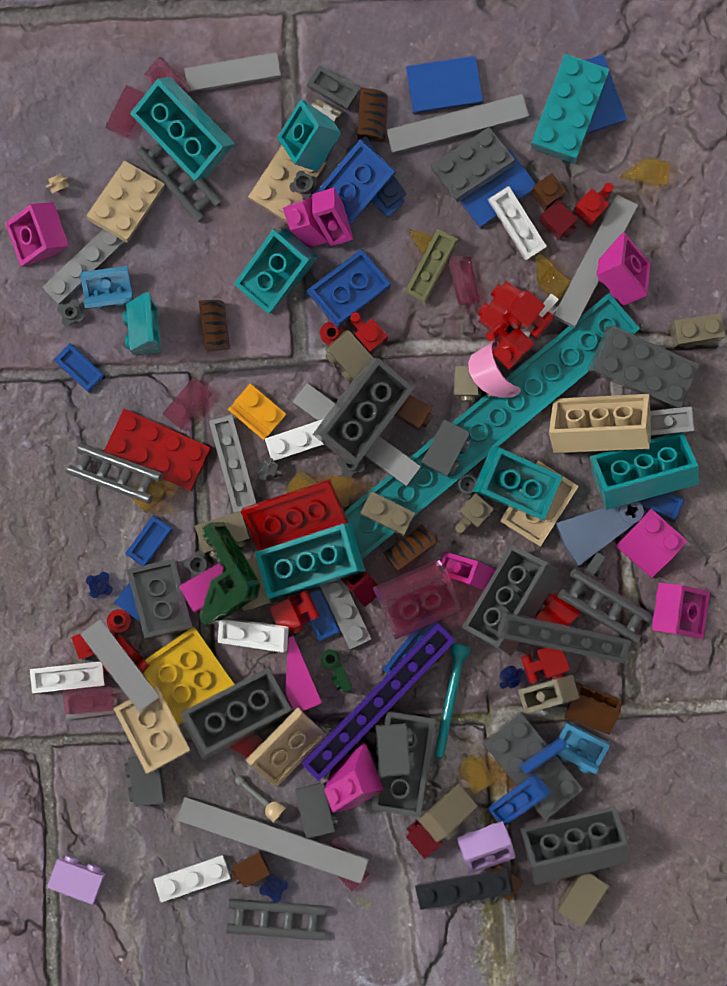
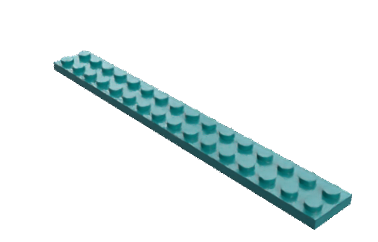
[344,293,640,560]

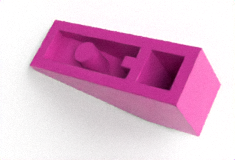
[285,636,322,712]

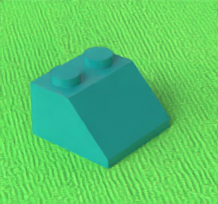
[277,99,341,172]

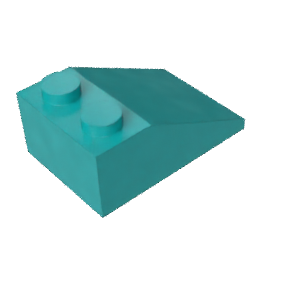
[234,226,319,315]
[123,292,161,355]
[473,447,563,521]

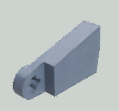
[555,501,644,566]

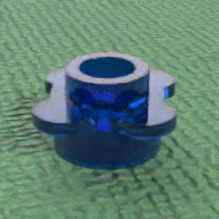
[86,572,113,599]
[499,666,524,689]
[259,873,288,903]

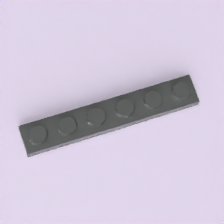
[497,612,631,663]

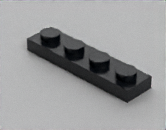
[415,868,514,910]

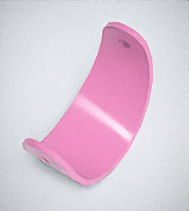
[468,340,521,398]

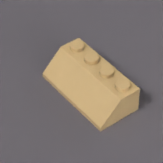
[549,394,651,453]

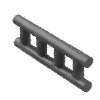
[136,143,223,222]
[66,443,163,504]
[558,568,653,643]
[227,899,327,941]

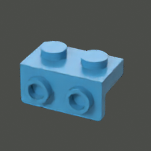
[80,266,133,309]
[556,721,610,774]

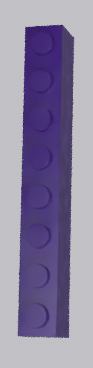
[302,623,455,781]

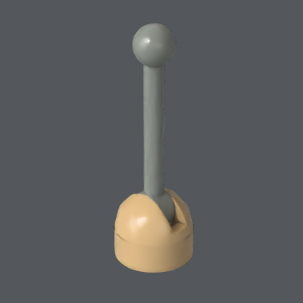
[235,776,286,823]

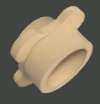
[46,174,69,193]

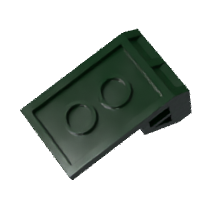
[200,522,261,626]

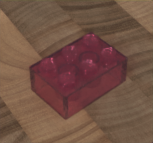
[373,559,462,640]

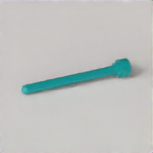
[435,643,471,759]

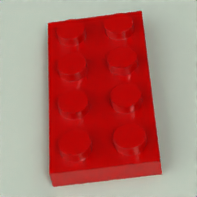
[104,409,211,491]
[240,479,348,551]

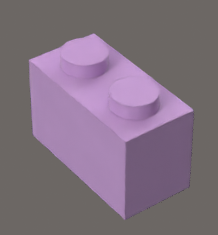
[457,821,516,874]
[47,855,106,905]

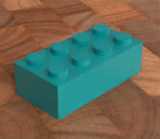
[531,54,610,164]
[130,77,235,181]
[590,432,699,510]
[255,524,365,599]

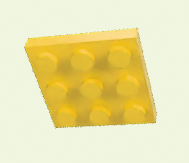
[142,626,235,726]

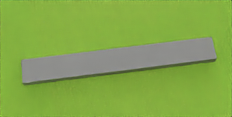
[177,797,369,883]

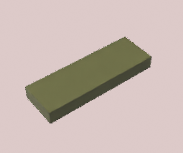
[405,229,459,304]

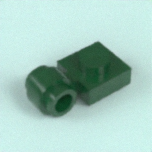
[321,649,353,693]

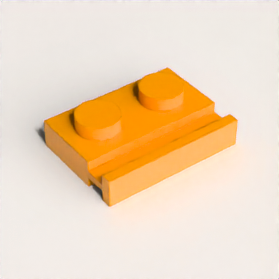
[228,383,286,441]

